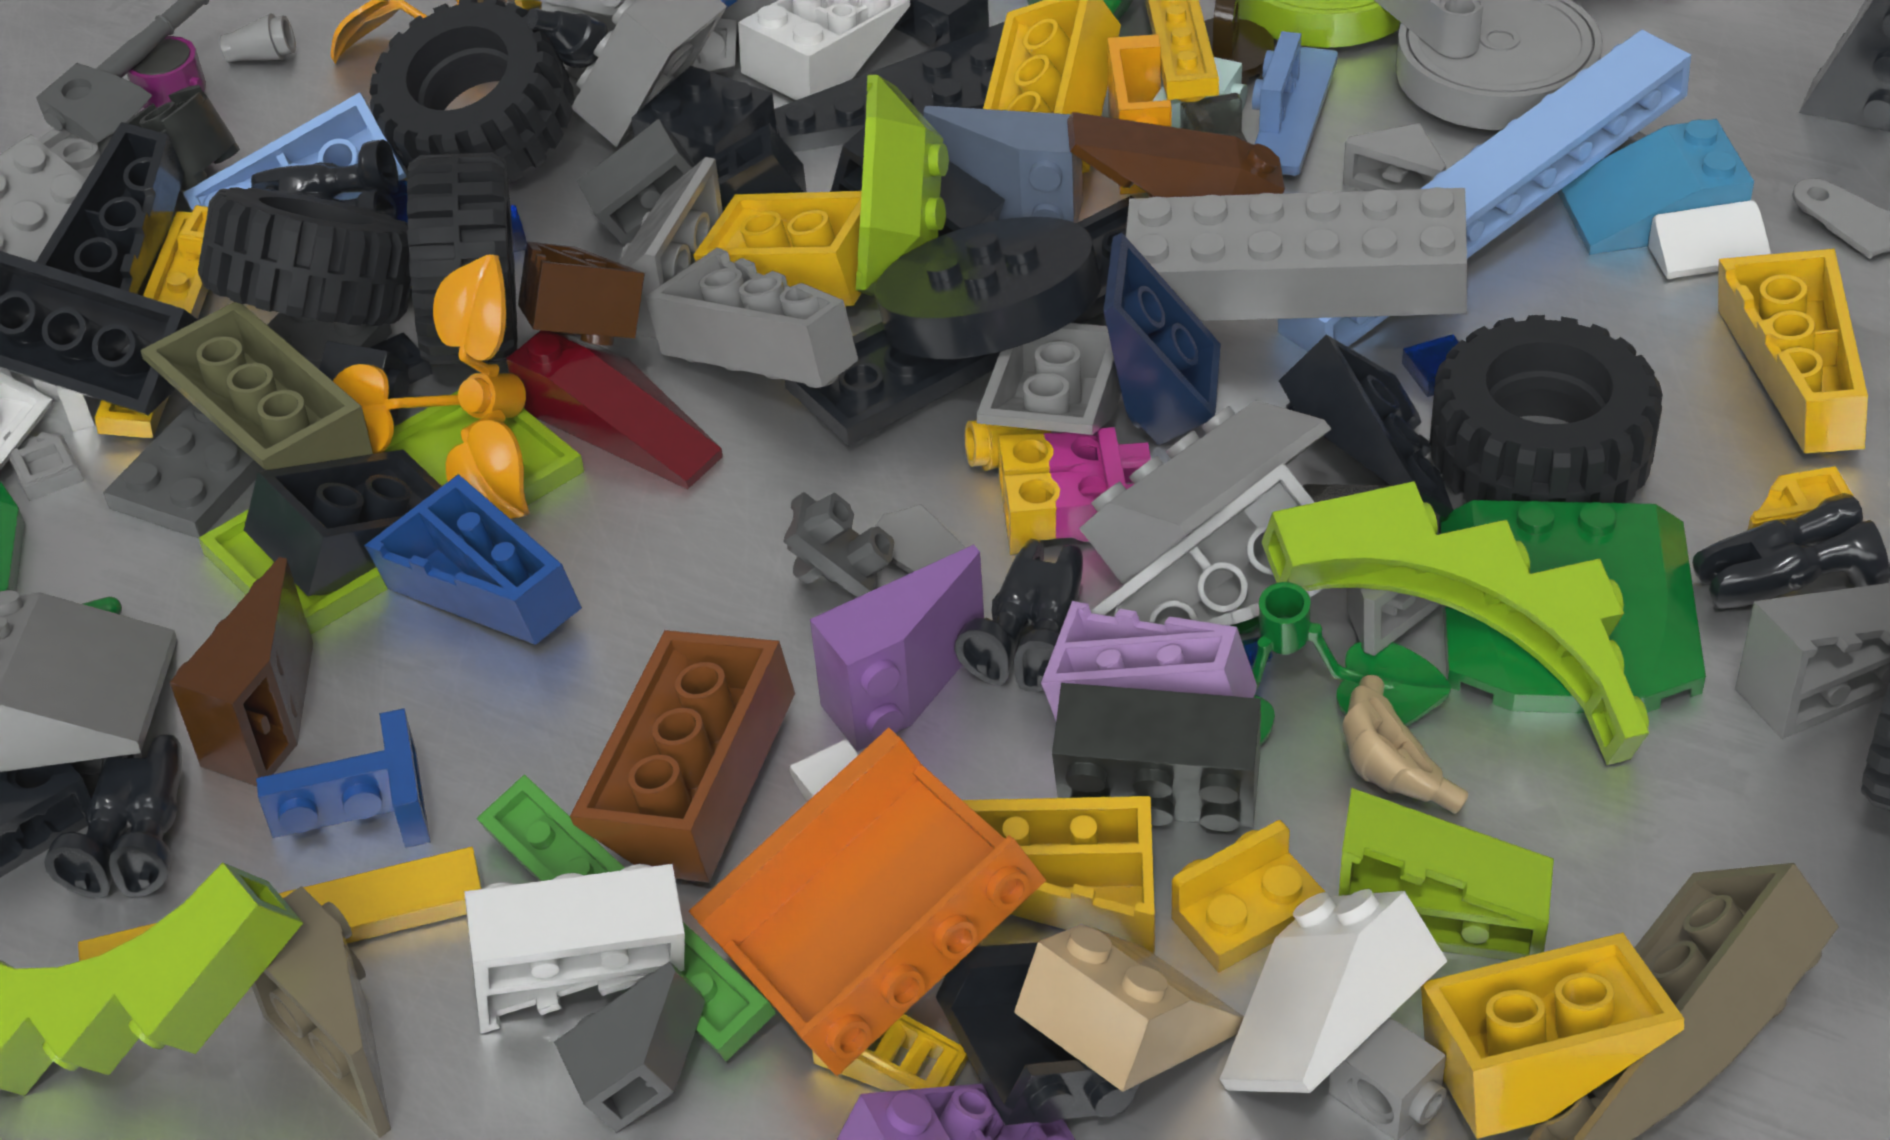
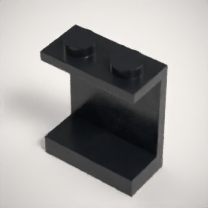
[935,942,1141,1125]

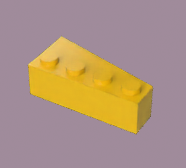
[1718,248,1868,454]

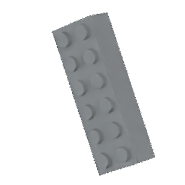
[1126,187,1467,321]

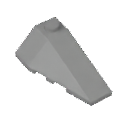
[1091,462,1322,626]

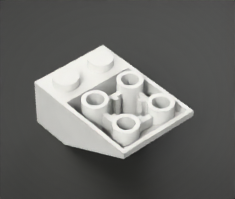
[738,0,910,100]

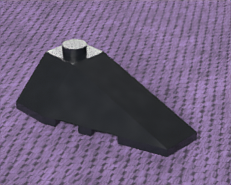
[1279,334,1453,518]

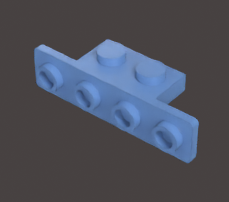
[1252,31,1338,176]

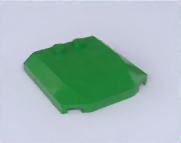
[1438,500,1706,714]

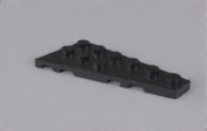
[775,22,1005,152]

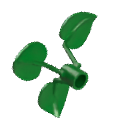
[1231,582,1451,746]

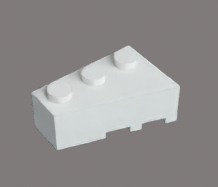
[464,864,685,1034]

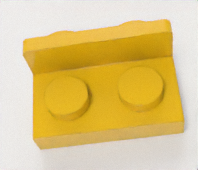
[1171,820,1325,973]

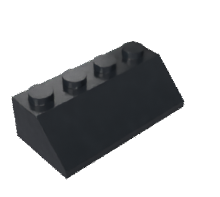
[0,251,198,416]

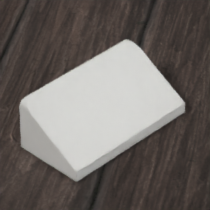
[1648,200,1771,279]

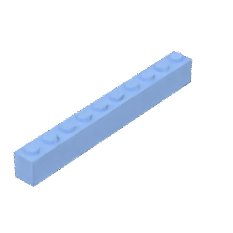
[1278,29,1691,352]

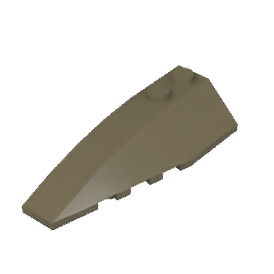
[1528,863,1839,1140]

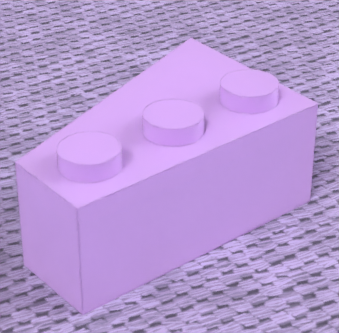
[1041,601,1257,719]

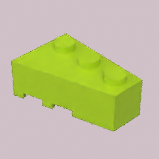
[1339,788,1554,961]

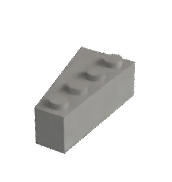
[645,247,858,388]

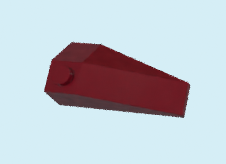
[506,330,723,490]

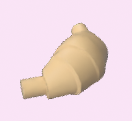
[1343,675,1468,814]

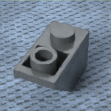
[554,961,705,1133]

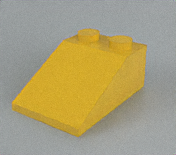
[693,191,862,307]
[1421,932,1684,1139]

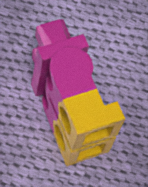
[999,427,1151,555]

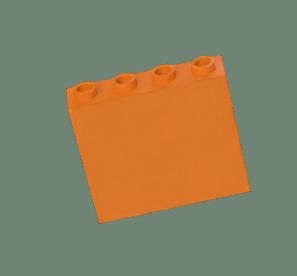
[689,727,1046,1076]

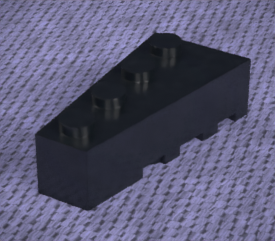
[36,122,184,296]

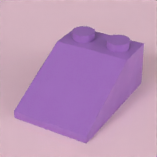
[810,544,984,752]

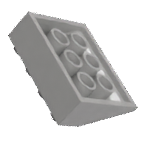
[0,590,177,772]

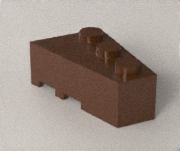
[518,241,645,346]

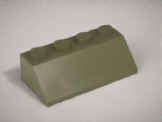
[141,302,373,470]

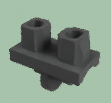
[783,492,894,597]

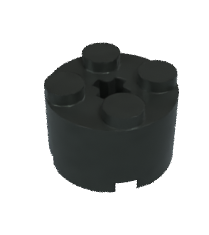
[126,85,240,191]

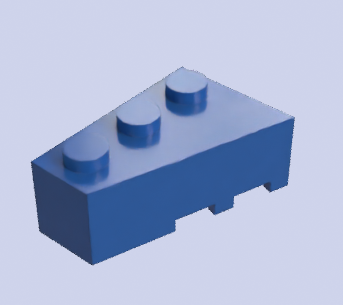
[364,474,582,645]

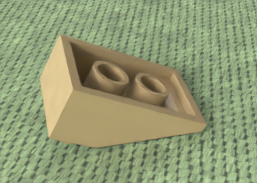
[1014,924,1244,1092]

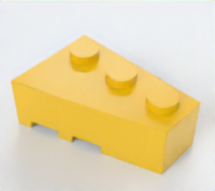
[962,796,1155,954]

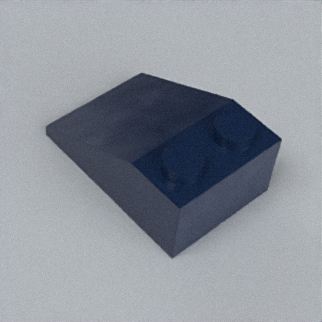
[1104,233,1221,446]

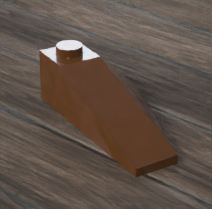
[1067,112,1285,197]

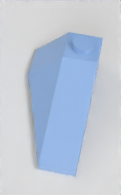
[183,92,407,211]

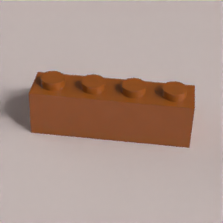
[570,630,795,883]

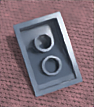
[923,106,1083,223]

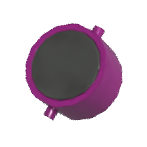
[127,36,206,109]

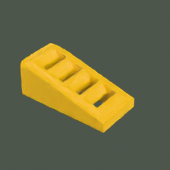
[812,1014,969,1091]

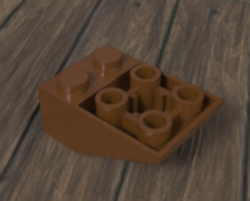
[169,557,313,787]

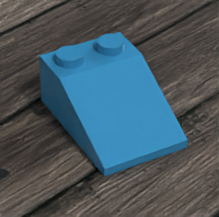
[1557,119,1754,255]

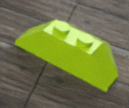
[855,75,949,298]

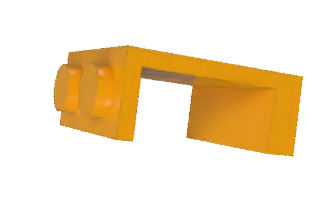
[1107,34,1172,195]

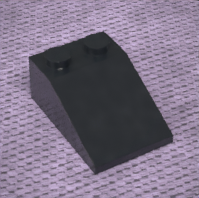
[244,449,442,596]

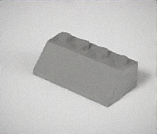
[1079,400,1331,585]

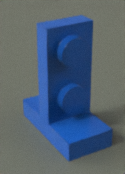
[256,708,431,848]

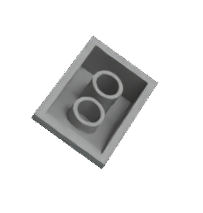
[977,323,1121,435]

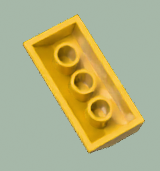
[983,0,1121,173]

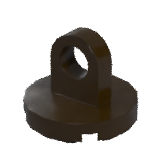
[1204,0,1275,85]

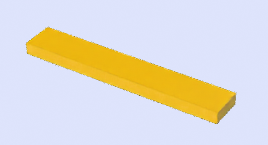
[78,846,482,961]

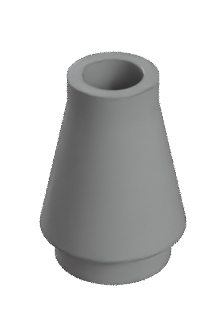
[220,13,296,63]

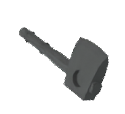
[36,0,209,143]

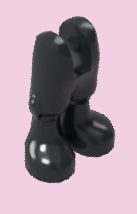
[251,139,399,220]
[1692,493,1890,609]
[954,539,1083,692]
[44,735,182,898]

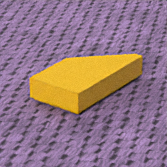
[1747,466,1853,530]

